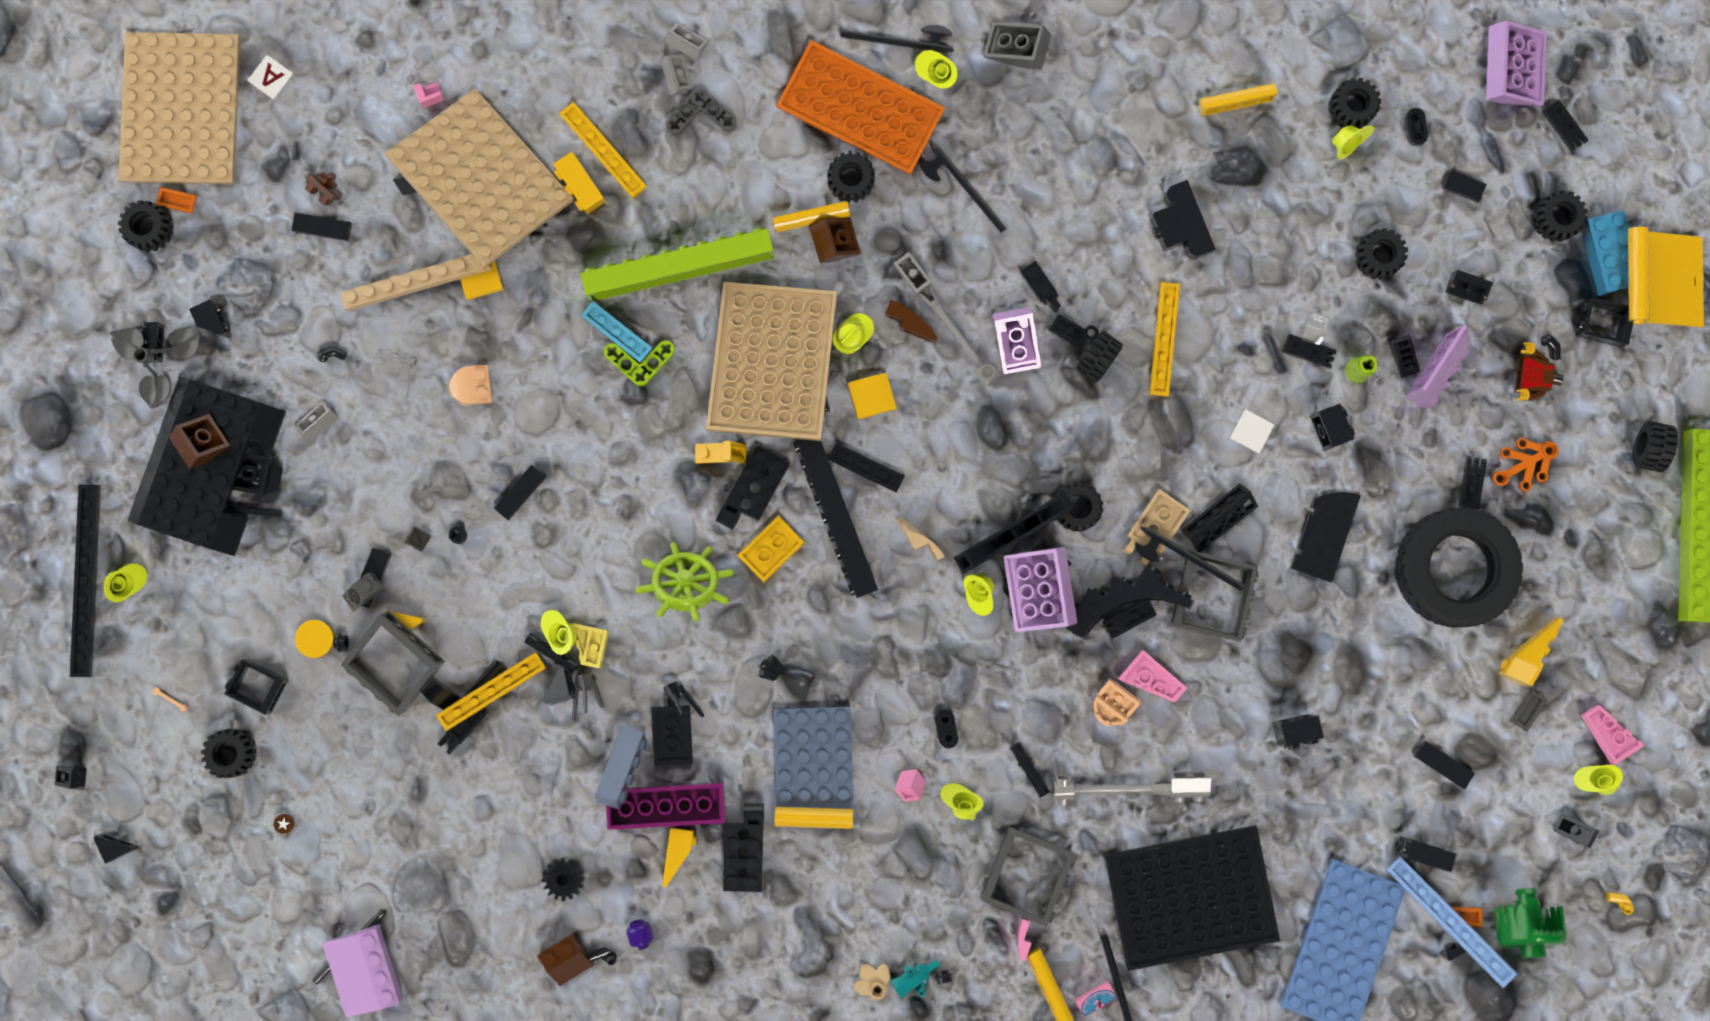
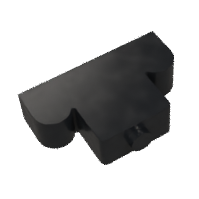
[1150,180,1216,260]

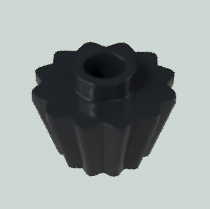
[758,654,783,681]

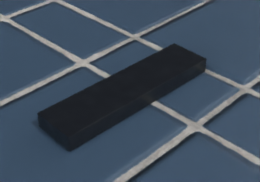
[828,443,905,493]

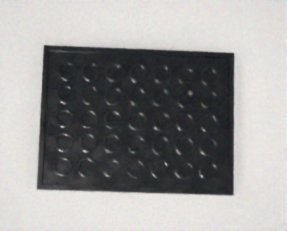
[1104,825,1281,971]

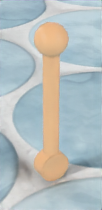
[152,688,188,712]

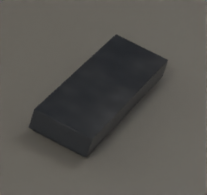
[291,212,352,242]
[494,465,547,521]
[360,548,392,609]
[1414,741,1475,789]

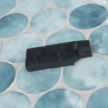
[1019,261,1061,312]

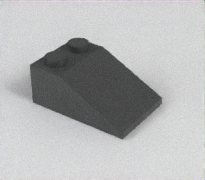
[983,21,1051,70]

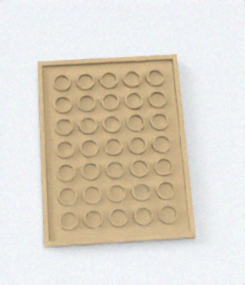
[118,32,240,184]
[385,89,573,268]
[706,282,837,441]

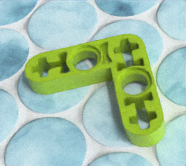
[604,340,675,387]

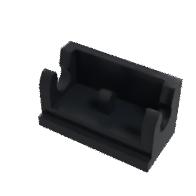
[1445,270,1494,305]
[140,322,164,363]

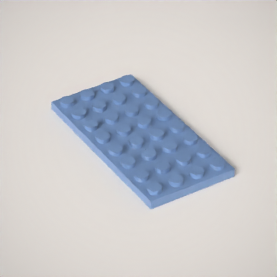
[1280,859,1406,1021]

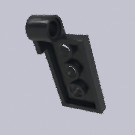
[716,446,790,530]
[723,803,764,892]

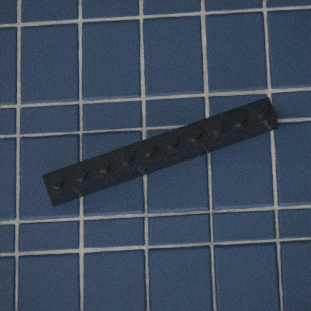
[793,439,878,598]

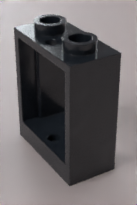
[1576,297,1633,347]
[224,659,288,715]
[1395,836,1457,873]

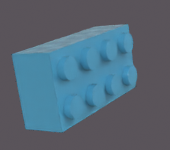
[1581,210,1629,296]

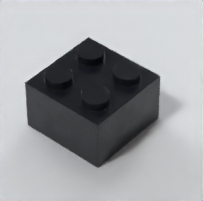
[1310,403,1355,451]
[1272,714,1324,749]

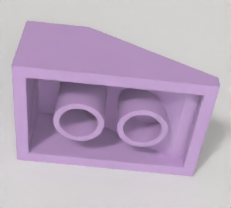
[992,307,1041,374]

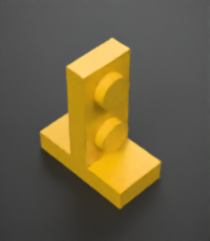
[695,441,747,464]

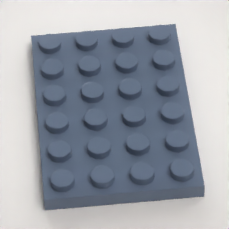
[773,707,854,824]

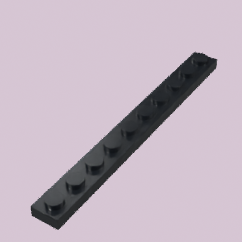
[70,484,100,677]

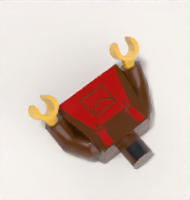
[1514,342,1564,401]

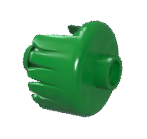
[1494,888,1567,958]

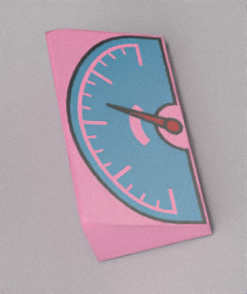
[1074,980,1117,1017]

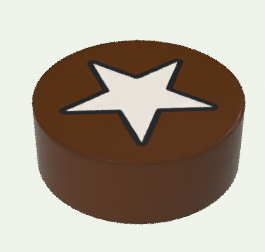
[274,814,295,834]

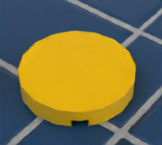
[295,620,335,658]

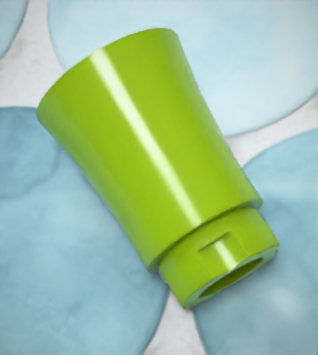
[1345,355,1378,383]

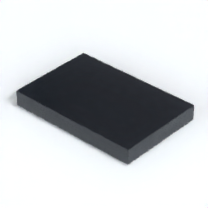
[651,705,693,765]

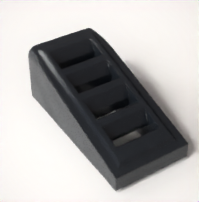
[1389,334,1420,378]

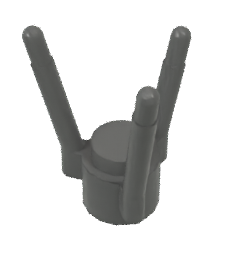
[572,674,603,721]

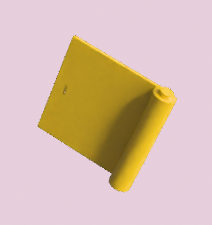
[1628,227,1704,328]

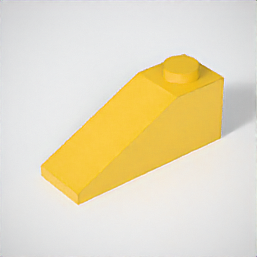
[662,826,698,887]

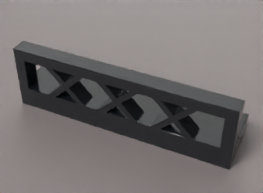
[1181,483,1258,553]

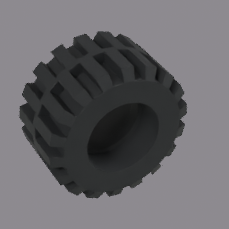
[1329,77,1382,129]
[827,151,875,203]
[1533,190,1588,242]
[118,200,174,252]
[1354,228,1408,280]
[1076,331,1123,383]
[1633,421,1678,473]
[1057,482,1104,532]
[201,729,257,779]

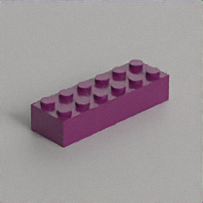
[606,782,726,830]

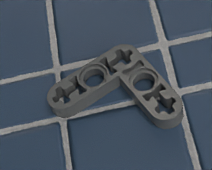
[666,89,737,136]

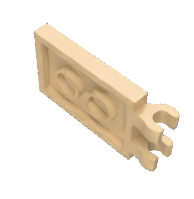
[1123,489,1191,566]

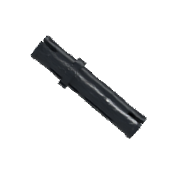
[524,633,579,673]
[1009,742,1050,798]

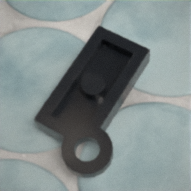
[1048,313,1099,350]

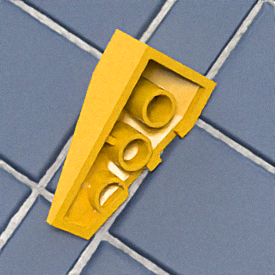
[1499,618,1564,686]

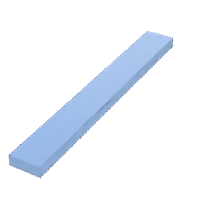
[1386,857,1517,988]

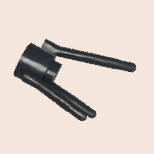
[663,681,704,718]

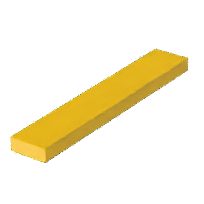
[559,101,647,199]
[1149,282,1180,397]
[436,652,546,731]

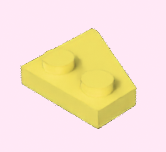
[572,623,609,669]

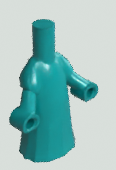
[890,959,940,1000]

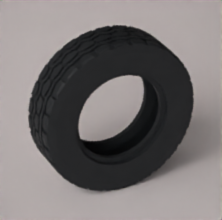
[1395,507,1523,628]

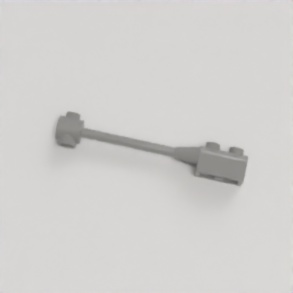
[893,252,1000,387]
[1053,771,1211,805]

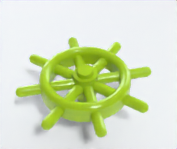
[635,542,734,622]

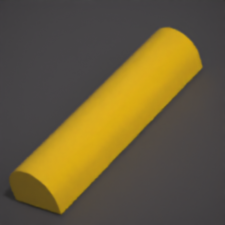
[1199,83,1278,117]
[773,201,850,233]
[775,806,853,829]
[1027,948,1074,1021]

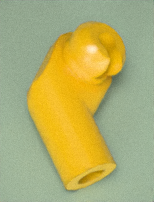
[1606,892,1634,915]

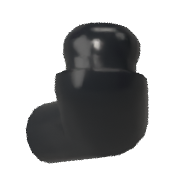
[1540,335,1561,360]
[317,346,347,363]
[588,947,617,965]

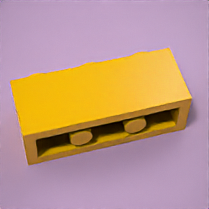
[553,152,606,215]

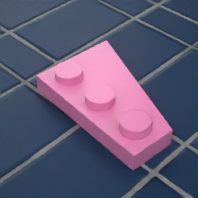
[1118,650,1187,702]
[1581,705,1645,765]

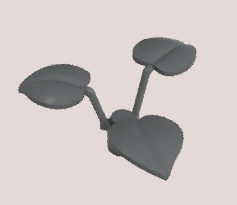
[110,328,201,409]

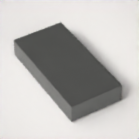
[1509,689,1548,732]

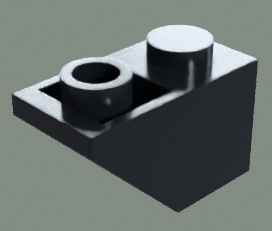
[189,299,231,338]

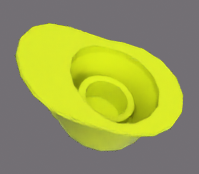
[915,50,958,89]
[1332,125,1375,159]
[833,313,874,354]
[103,563,148,603]
[963,572,994,616]
[541,610,577,655]
[1574,765,1623,795]
[940,783,984,820]

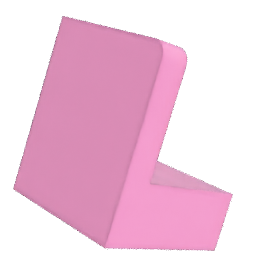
[413,82,445,108]
[895,769,926,802]

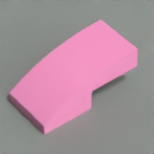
[1017,917,1031,962]

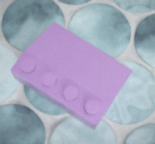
[1486,20,1547,107]
[1405,325,1471,409]
[1003,547,1077,632]
[322,924,403,1017]

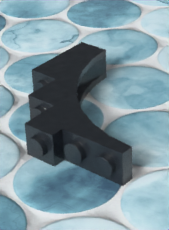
[954,492,1074,574]
[1066,566,1194,640]

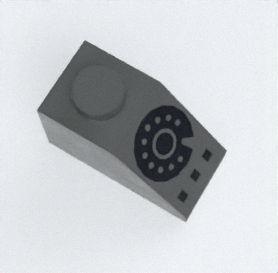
[342,573,385,612]

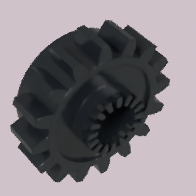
[542,857,586,901]

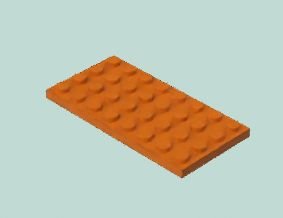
[776,40,945,176]

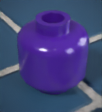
[626,919,654,950]

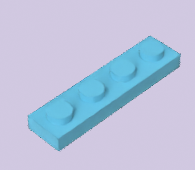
[581,301,653,363]

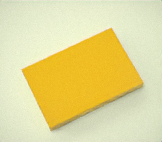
[737,515,805,583]

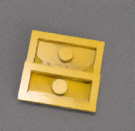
[460,260,503,300]
[847,373,897,420]

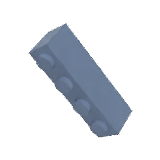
[595,726,647,809]

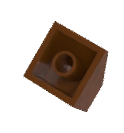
[809,218,861,263]
[169,414,230,469]
[537,932,594,986]

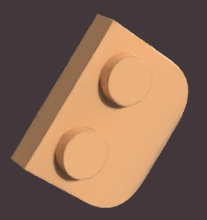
[449,365,492,406]
[1093,678,1141,726]

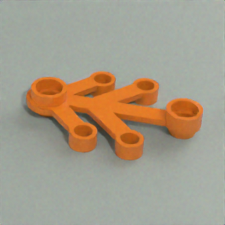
[1492,438,1559,492]

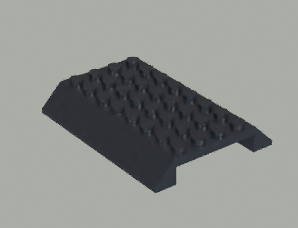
[127,376,286,556]

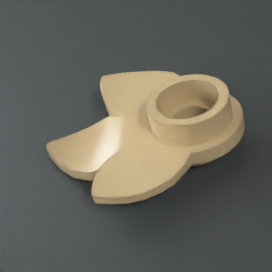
[853,963,890,1000]

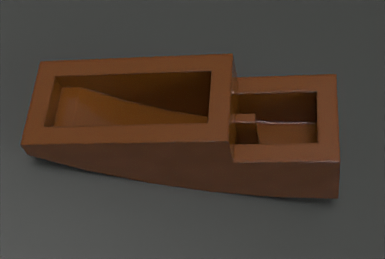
[885,300,938,344]

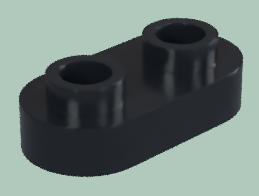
[1405,108,1428,146]
[935,710,958,748]

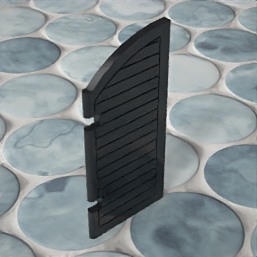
[1290,492,1361,583]

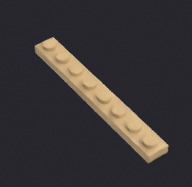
[341,254,492,312]

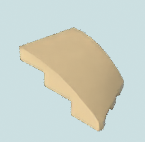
[897,517,944,562]

